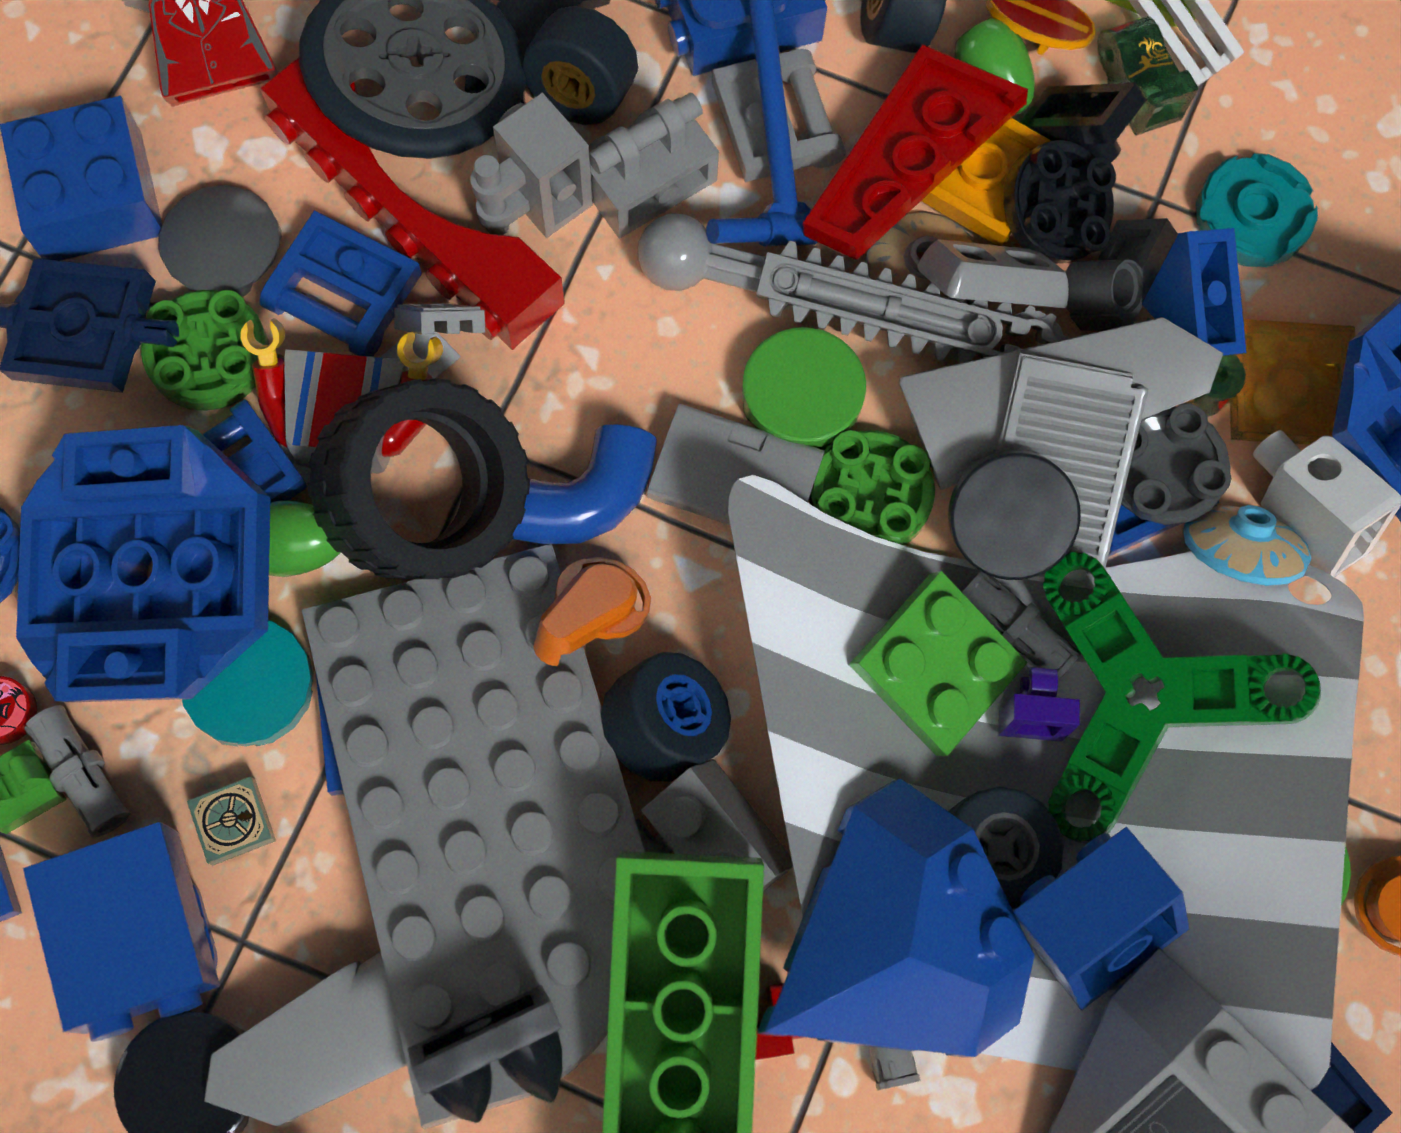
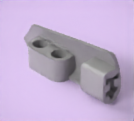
[899,317,1223,490]
[205,951,407,1126]

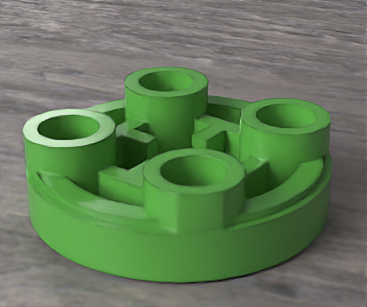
[141,290,269,411]
[742,327,866,450]
[809,430,935,546]

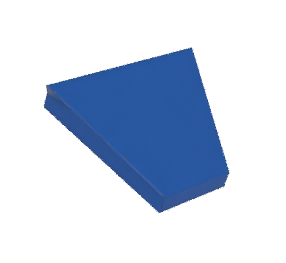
[1142,228,1247,356]

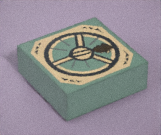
[187,776,276,866]

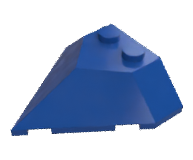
[757,779,1035,1058]

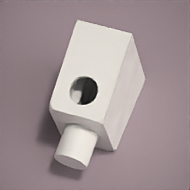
[1253,430,1401,585]

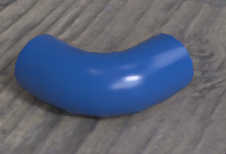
[513,424,657,544]

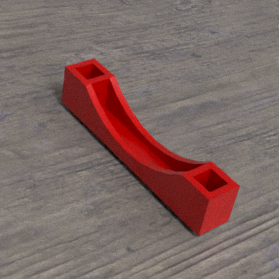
[260,57,565,350]

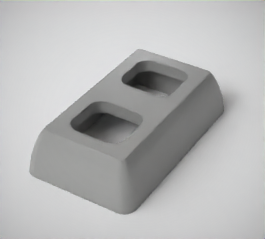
[917,239,1069,308]

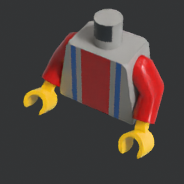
[240,318,443,474]

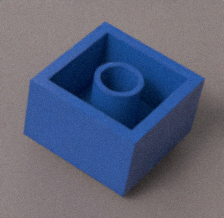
[0,95,163,261]
[1013,826,1189,1011]

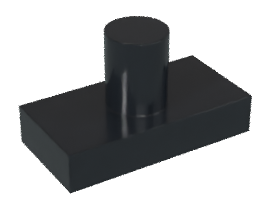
[1020,82,1146,162]

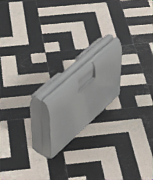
[647,403,825,525]

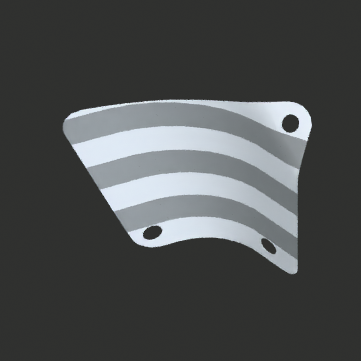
[728,475,1364,1090]

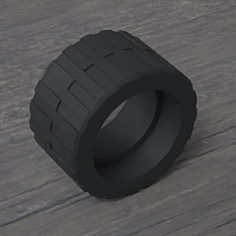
[307,378,530,580]

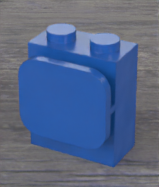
[655,0,828,76]
[23,822,220,1042]

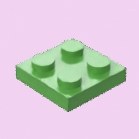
[849,571,1028,756]

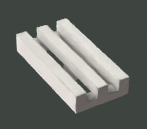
[1129,0,1244,90]

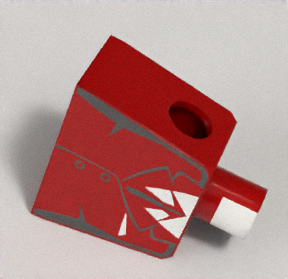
[149,0,278,107]

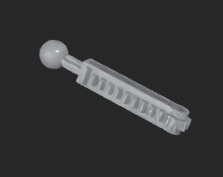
[637,213,1068,363]

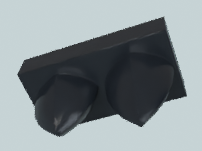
[407,985,563,1123]

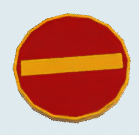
[986,0,1096,55]

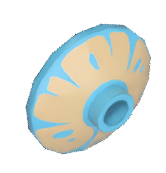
[1183,505,1312,586]

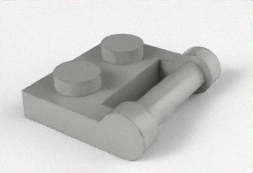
[712,49,846,182]

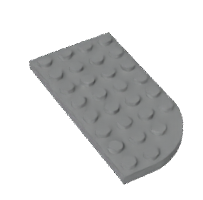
[302,544,645,1129]

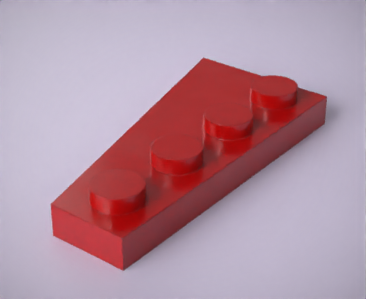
[803,44,1028,260]

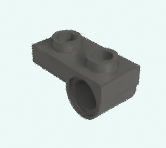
[1065,218,1178,331]

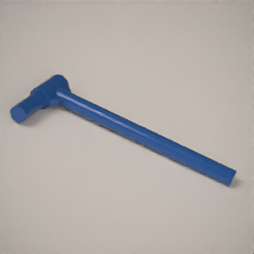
[706,0,818,247]

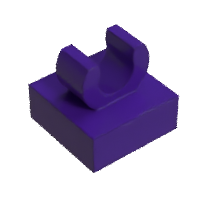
[998,667,1080,742]

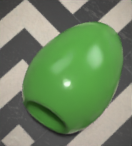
[955,18,1035,114]
[269,500,341,577]

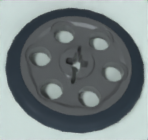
[299,0,526,159]

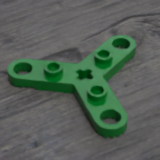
[1043,552,1321,843]

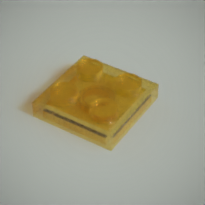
[1228,319,1355,445]

